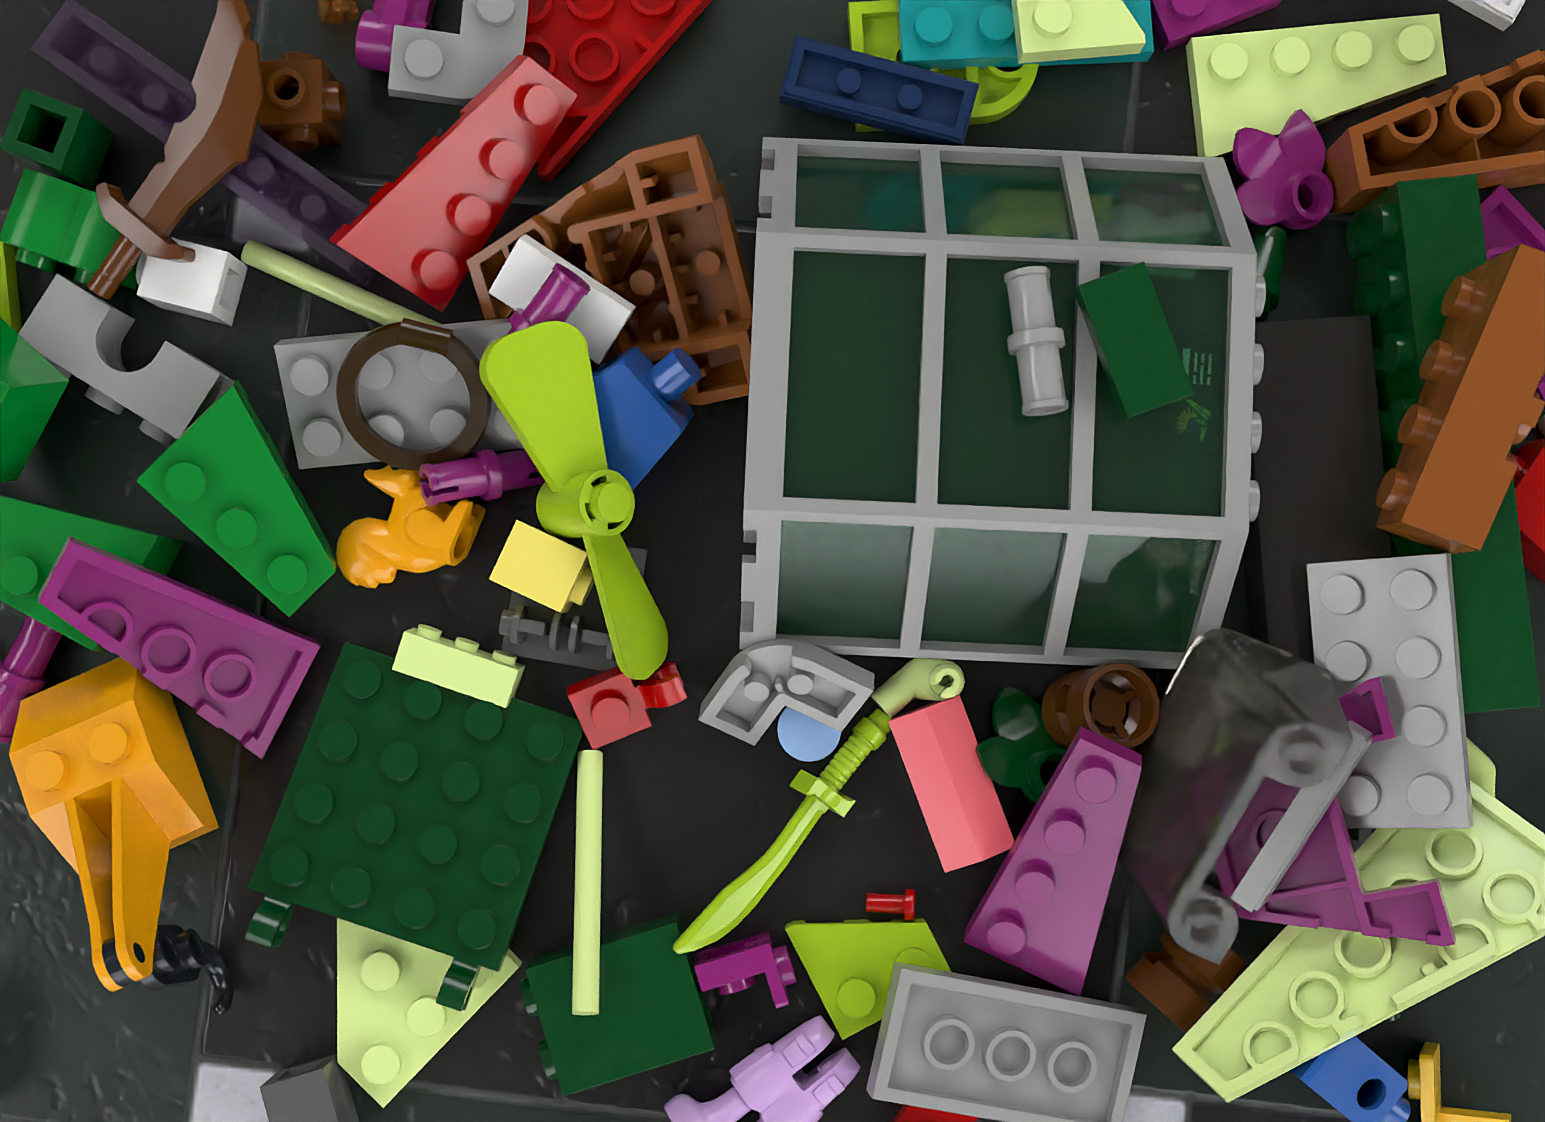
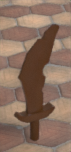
[87,0,264,300]

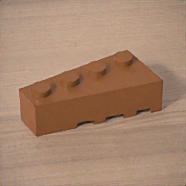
[1324,50,1545,215]
[1375,244,1545,554]

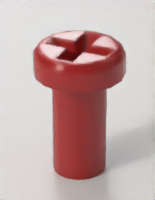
[866,889,915,921]

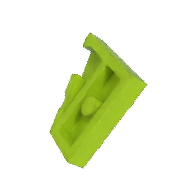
[785,918,952,1040]

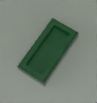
[1074,262,1195,421]

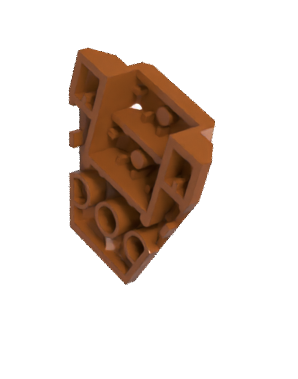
[466,134,753,405]

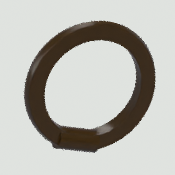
[336,318,492,471]

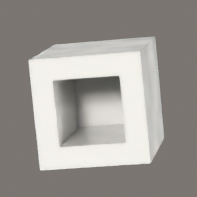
[136,238,248,326]

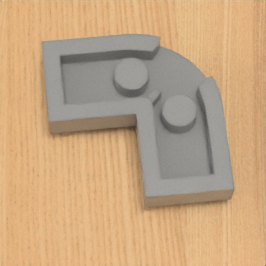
[388,0,529,106]
[698,639,875,746]

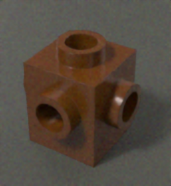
[257,52,348,151]

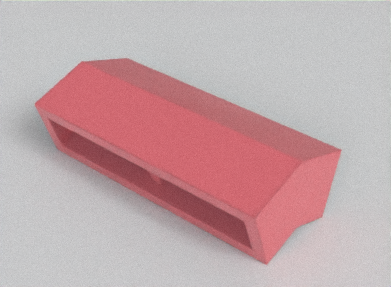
[888,695,1015,873]

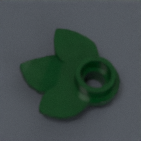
[976,686,1067,803]

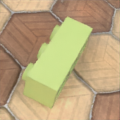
[392,624,525,708]

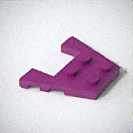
[1194,677,1456,946]

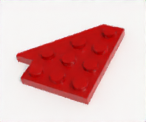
[523,0,712,182]

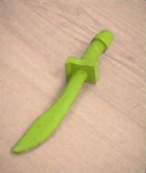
[673,708,891,954]

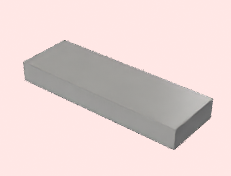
[1230,720,1374,912]

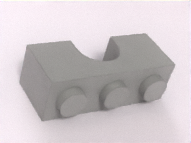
[18,274,235,447]

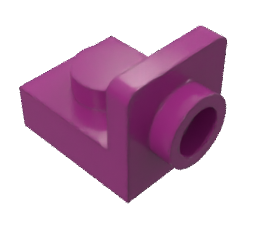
[694,930,797,1009]

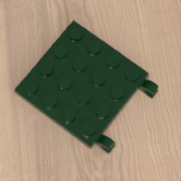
[245,642,585,1012]

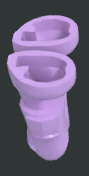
[664,1015,861,1122]

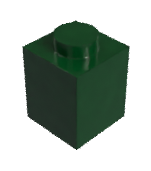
[0,88,114,191]

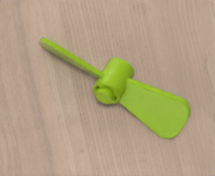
[479,321,668,680]

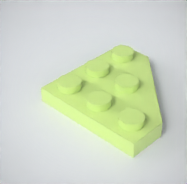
[337,918,523,1108]

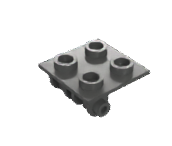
[499,538,648,671]

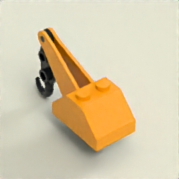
[9,657,233,1015]

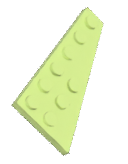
[1172,780,1545,1103]

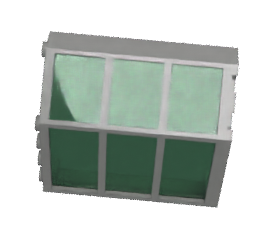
[739,137,1266,671]

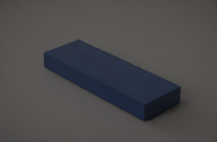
[779,35,979,146]

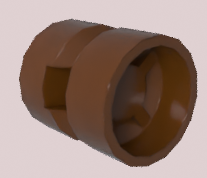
[1042,663,1160,750]
[1124,910,1249,1033]

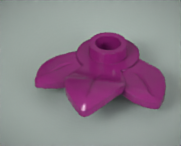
[1233,109,1334,230]

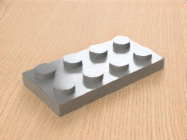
[274,318,524,469]
[1306,553,1474,828]
[866,962,1147,1122]

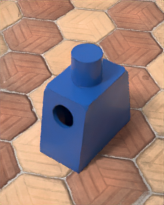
[592,346,701,491]
[1289,1036,1411,1122]

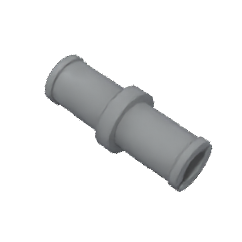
[1004,266,1069,416]

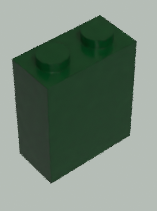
[520,912,716,1097]

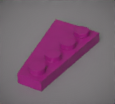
[38,536,320,759]
[964,726,1142,996]

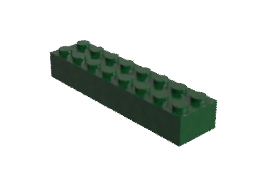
[1346,174,1541,714]

